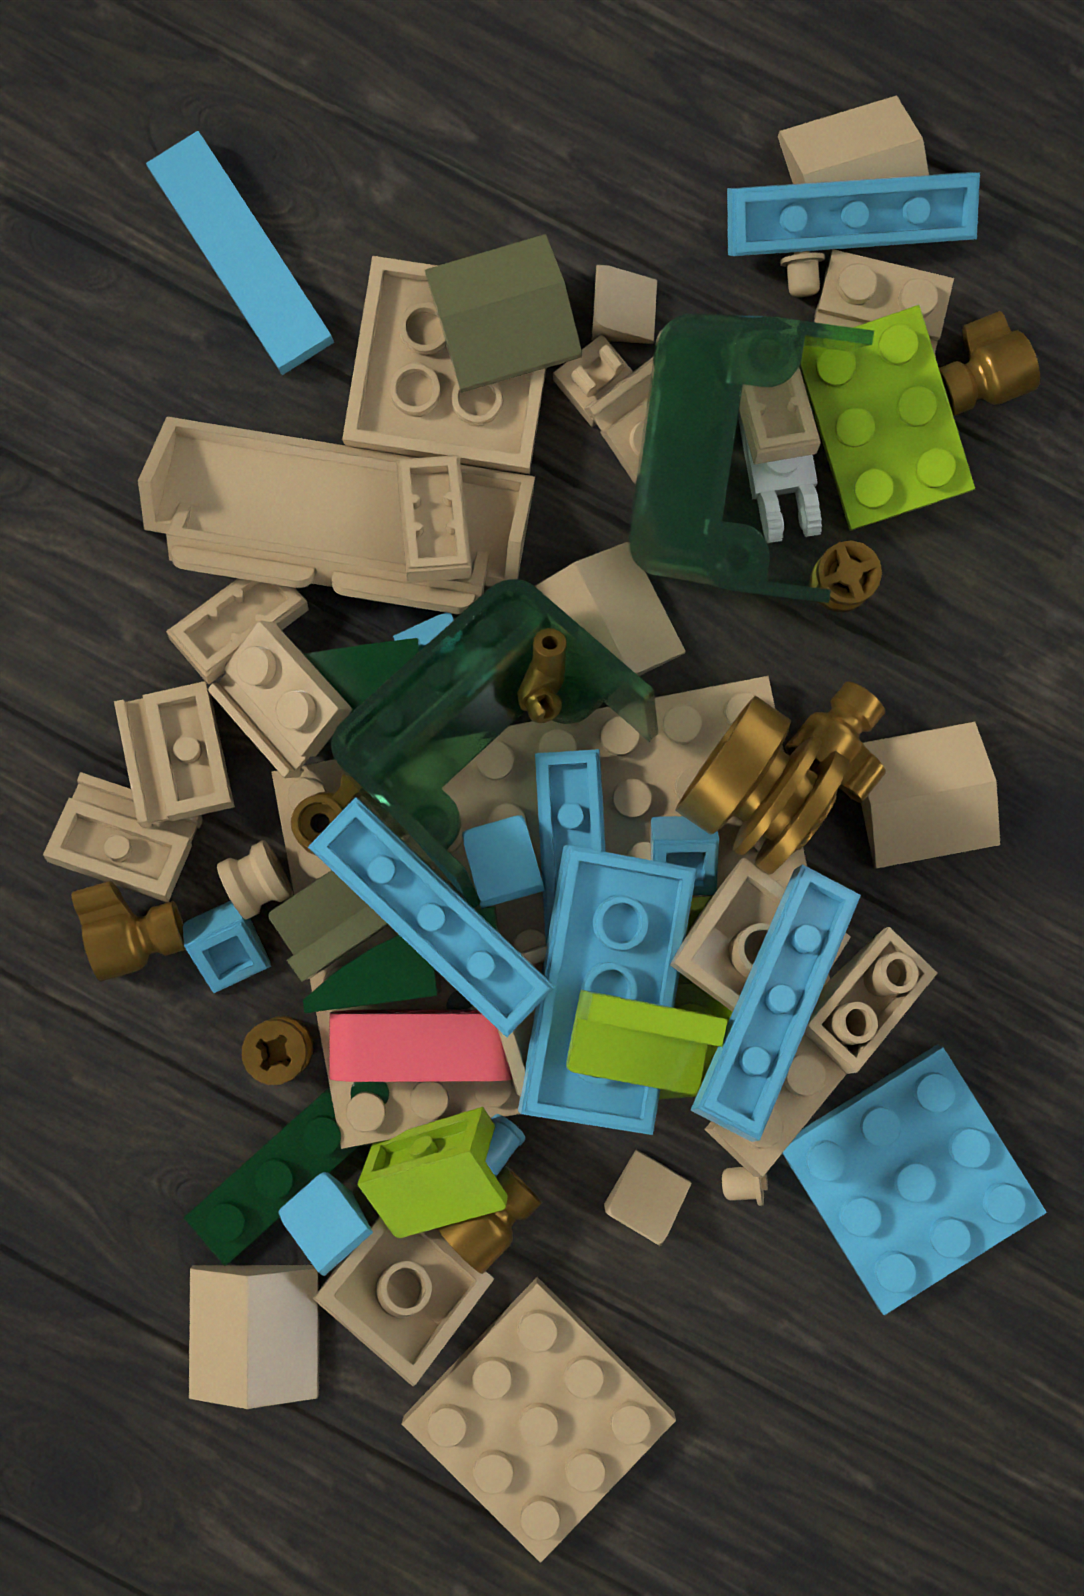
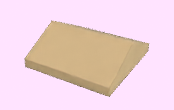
[778,95,929,251]
[518,541,686,709]
[861,722,1000,868]
[670,858,851,1012]
[313,1216,494,1386]
[189,1265,320,1409]

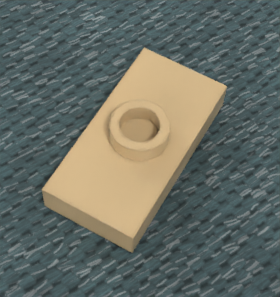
[724,331,821,465]
[396,455,472,583]
[166,578,309,685]

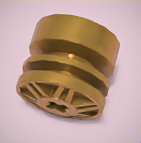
[675,696,850,874]

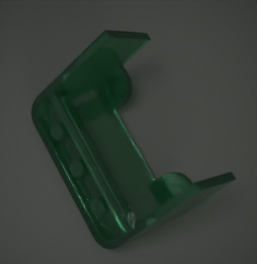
[628,314,874,603]
[331,579,658,908]

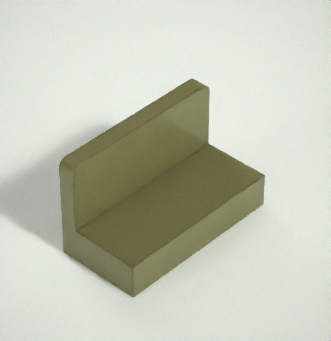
[269,870,389,982]

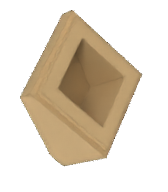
[592,265,657,344]
[604,1149,692,1246]

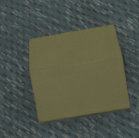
[425,234,582,393]

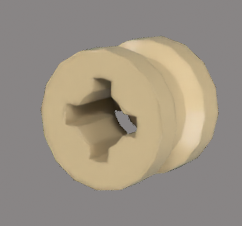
[217,840,293,920]

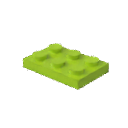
[795,305,975,531]

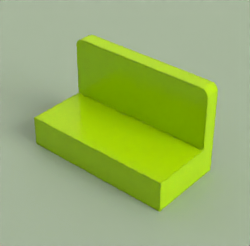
[566,989,727,1095]
[357,1107,508,1238]

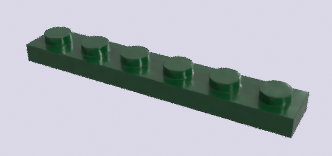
[184,990,473,1266]

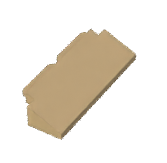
[138,417,535,614]

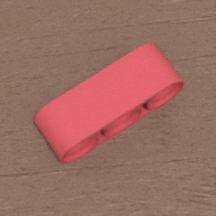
[329,1009,513,1082]

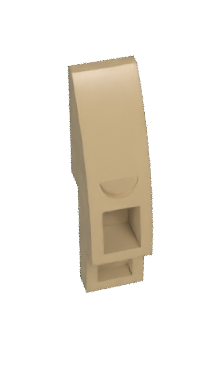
[704,927,937,1177]

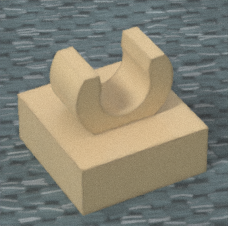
[553,334,633,427]

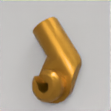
[517,628,566,723]

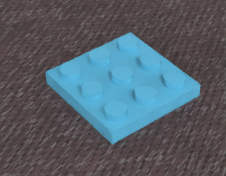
[782,1045,1047,1315]

